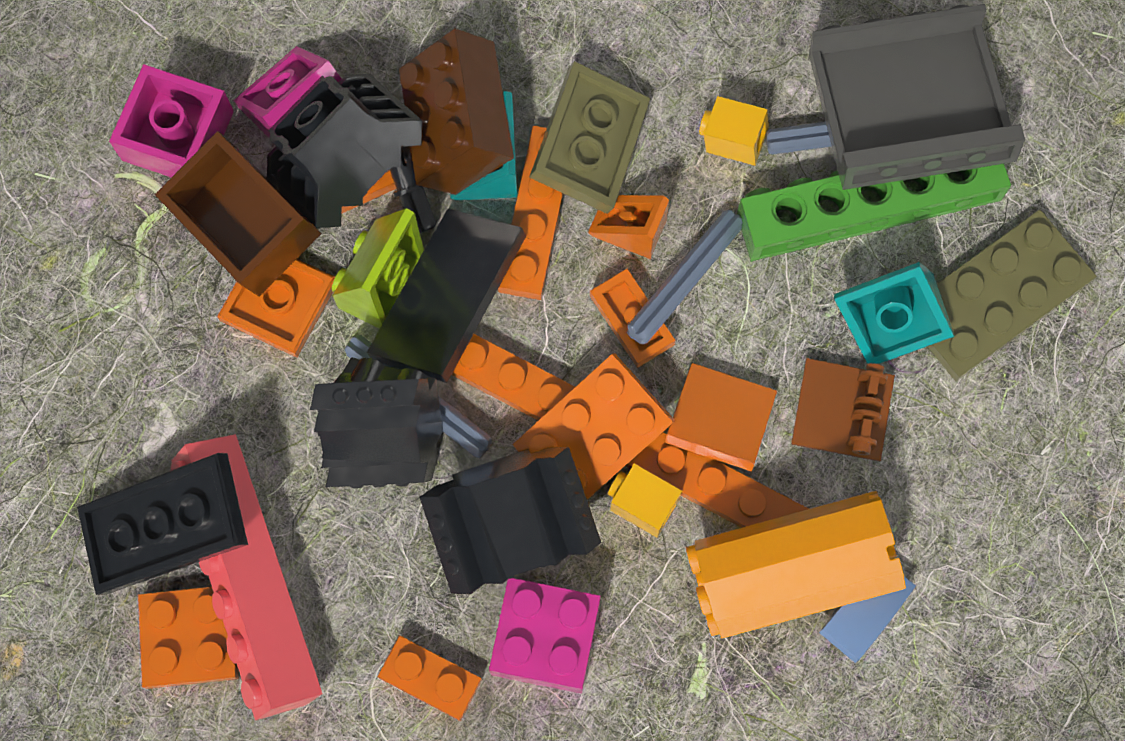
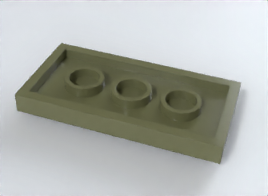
[927,210,1097,382]

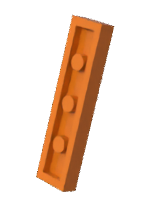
[498,126,564,300]

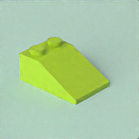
[332,208,424,329]

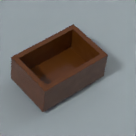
[399,28,514,195]
[155,131,322,297]

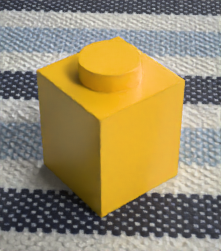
[699,96,769,166]
[607,463,682,538]

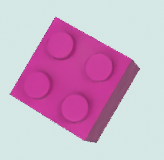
[109,64,234,177]
[489,578,601,694]

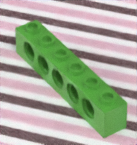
[737,164,1011,262]

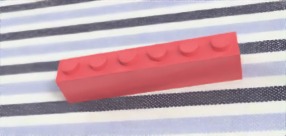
[171,434,323,721]

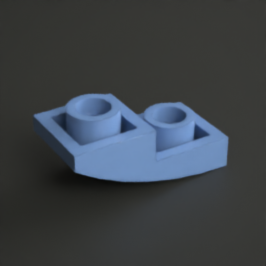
[819,576,916,663]

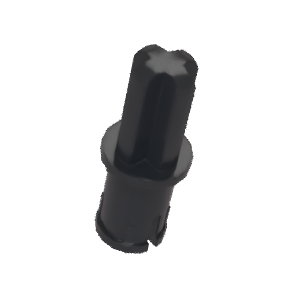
[390,146,436,233]

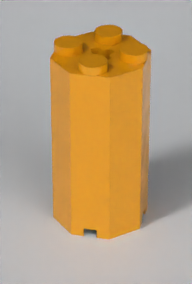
[686,491,906,639]

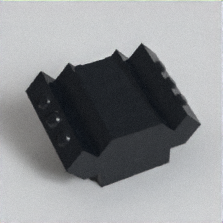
[267,74,422,228]
[310,357,443,489]
[419,447,601,594]

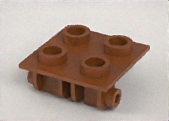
[791,358,895,462]

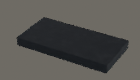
[366,209,526,383]
[77,453,248,595]

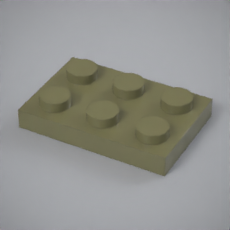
[529,61,651,214]

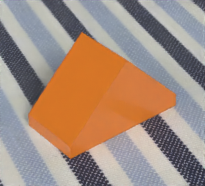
[588,195,669,259]

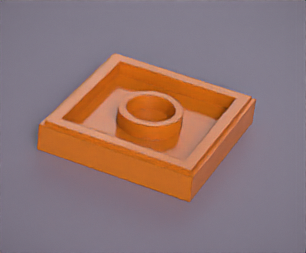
[217,259,335,358]
[665,363,777,472]

